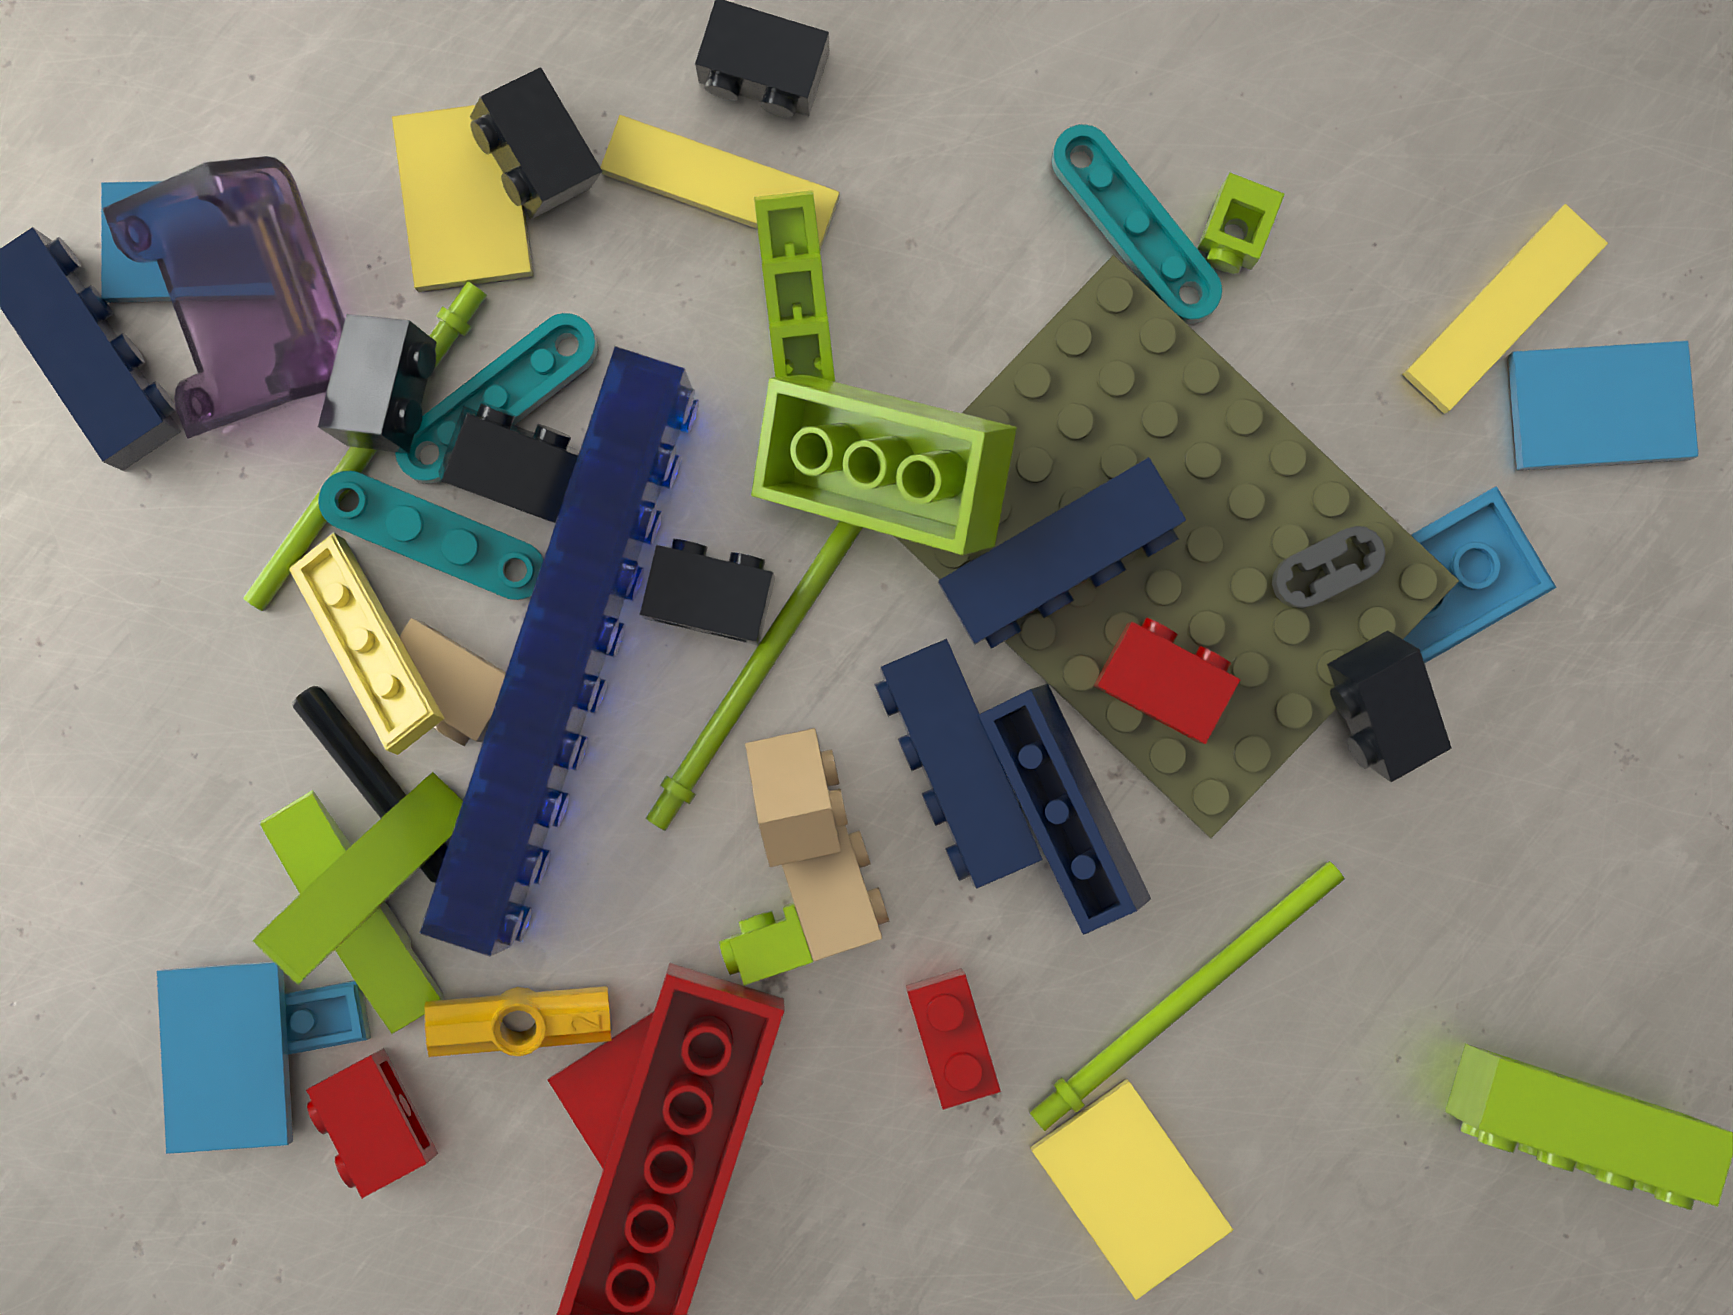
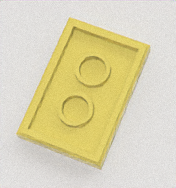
[392,105,534,292]
[1030,1079,1233,1300]

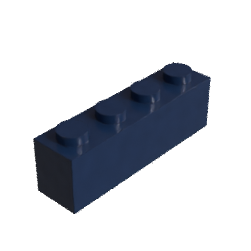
[0,227,181,471]
[938,457,1186,649]
[874,638,1043,889]
[978,684,1151,935]

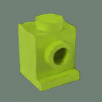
[1197,172,1285,274]
[719,902,813,985]

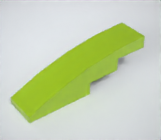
[754,190,835,382]
[253,772,475,985]
[260,790,443,1034]

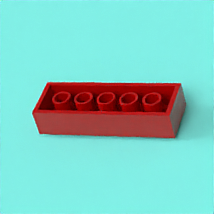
[557,963,785,1315]

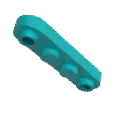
[1052,124,1222,324]
[395,313,598,484]
[318,471,547,600]

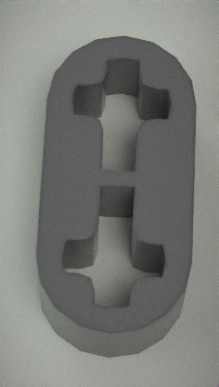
[1272,526,1385,609]

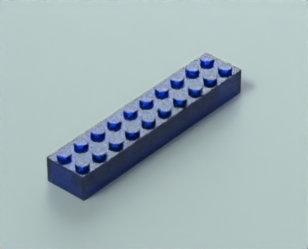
[419,346,699,956]

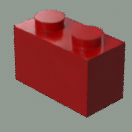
[1093,617,1241,744]
[905,968,1001,1110]
[306,1048,438,1198]

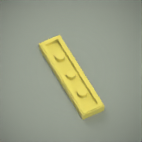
[600,115,840,251]
[1402,203,1608,414]
[289,533,445,755]

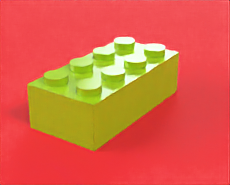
[751,374,1017,555]
[1445,1043,1733,1210]

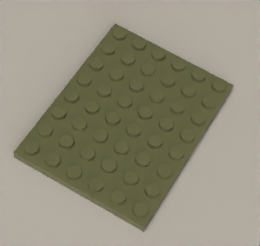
[894,255,1459,838]

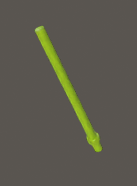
[243,281,487,611]
[645,521,863,831]
[1029,861,1345,1131]

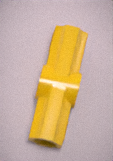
[425,986,611,1057]

